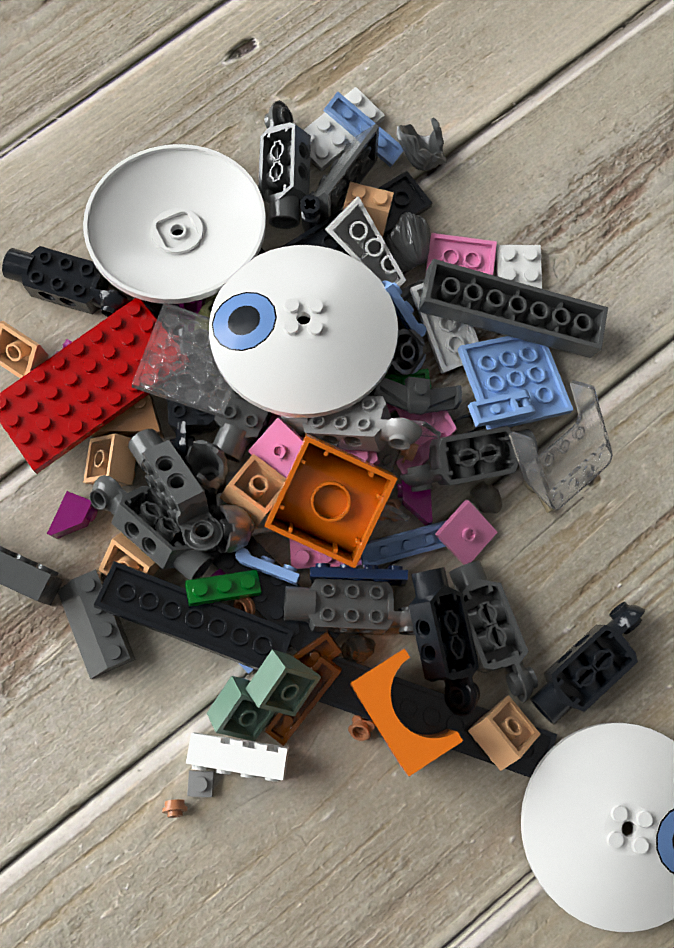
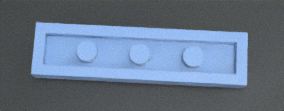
[323,92,403,167]
[361,520,447,567]

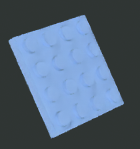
[458,336,573,429]

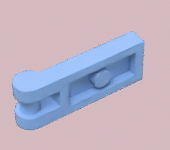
[382,280,426,337]
[468,390,536,427]
[235,548,300,586]

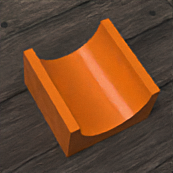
[264,433,398,568]
[350,648,463,776]

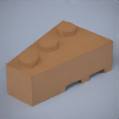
[91,394,164,438]

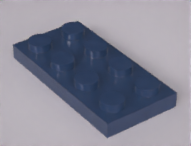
[310,563,408,586]

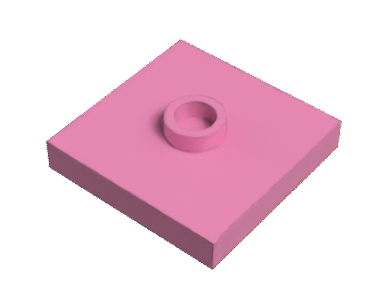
[248,417,303,478]
[435,500,498,565]

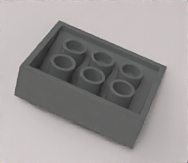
[309,124,379,222]

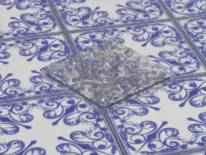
[132,302,233,418]

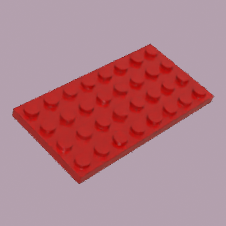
[0,298,191,474]

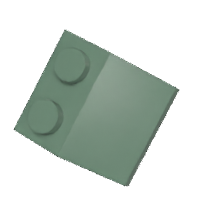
[246,649,321,716]
[207,676,275,742]

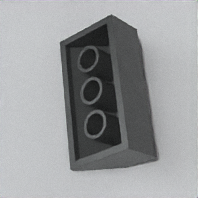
[57,569,136,679]

